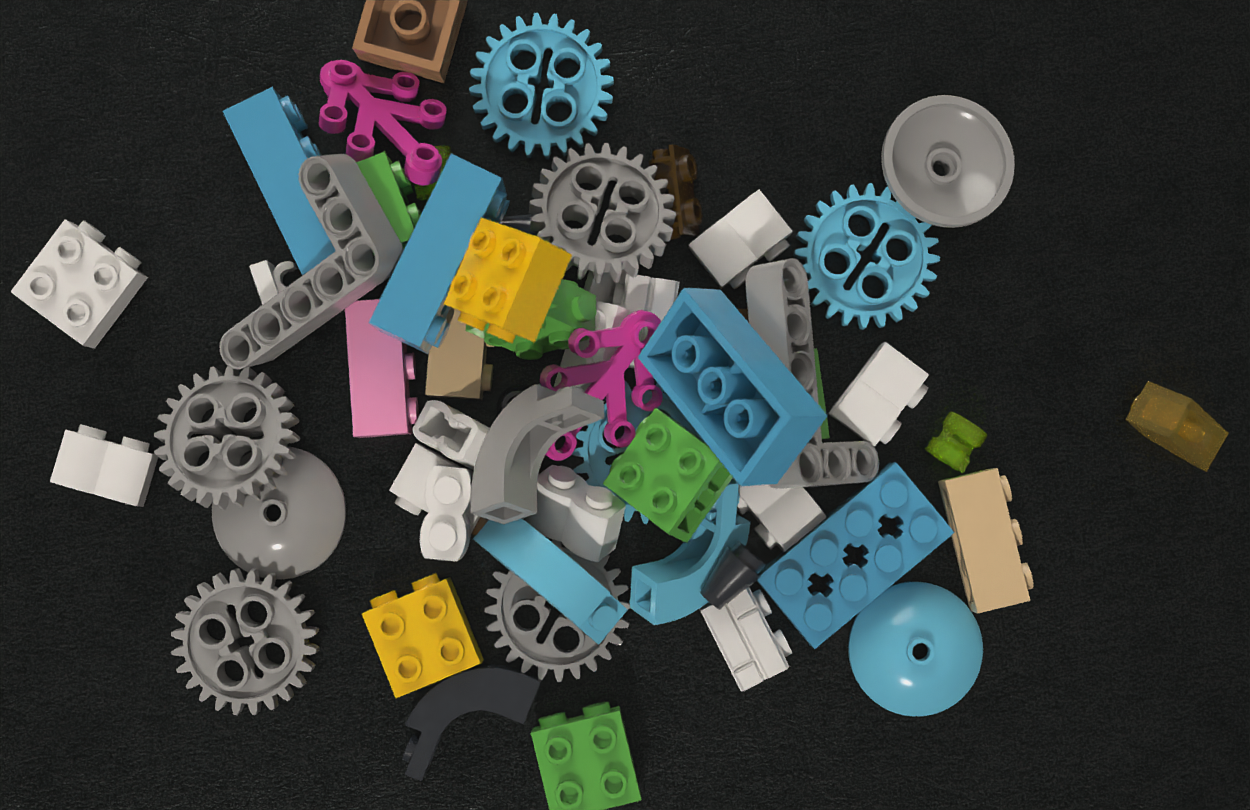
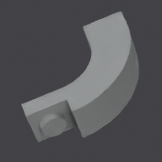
[471,384,604,524]

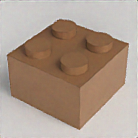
[352,0,468,83]

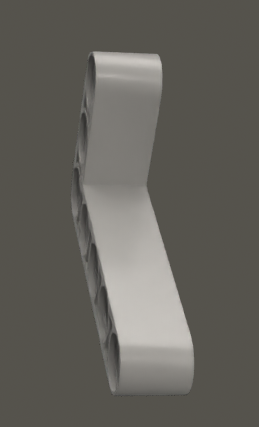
[220,154,404,369]
[746,258,879,489]

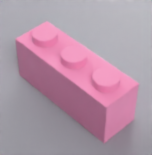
[345,299,419,438]

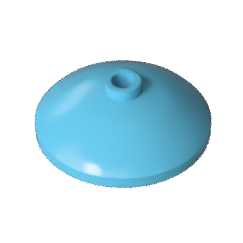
[848,582,983,716]

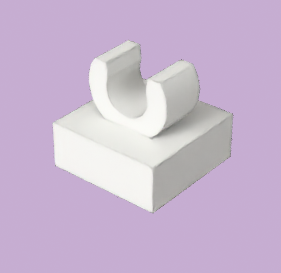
[249,260,297,305]

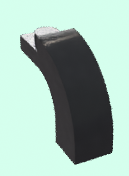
[402,664,541,781]

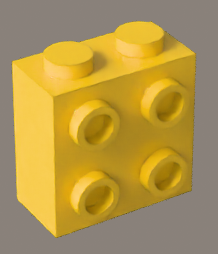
[444,218,572,344]
[362,573,484,698]

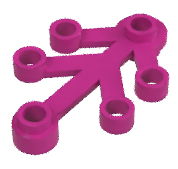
[319,60,447,185]
[540,310,663,460]

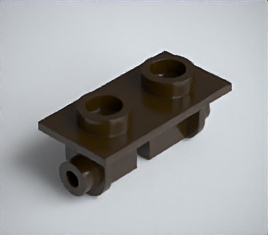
[649,145,702,239]

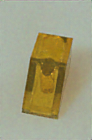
[1126,381,1228,472]

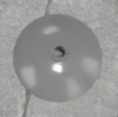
[881,95,1015,228]
[212,446,346,579]

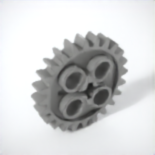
[529,143,676,283]
[154,366,300,510]
[485,540,630,682]
[171,568,320,715]

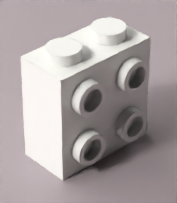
[11,220,148,349]

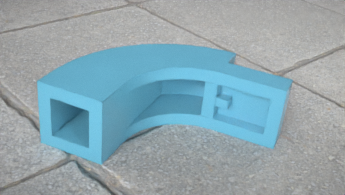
[630,479,750,625]
[473,518,628,645]

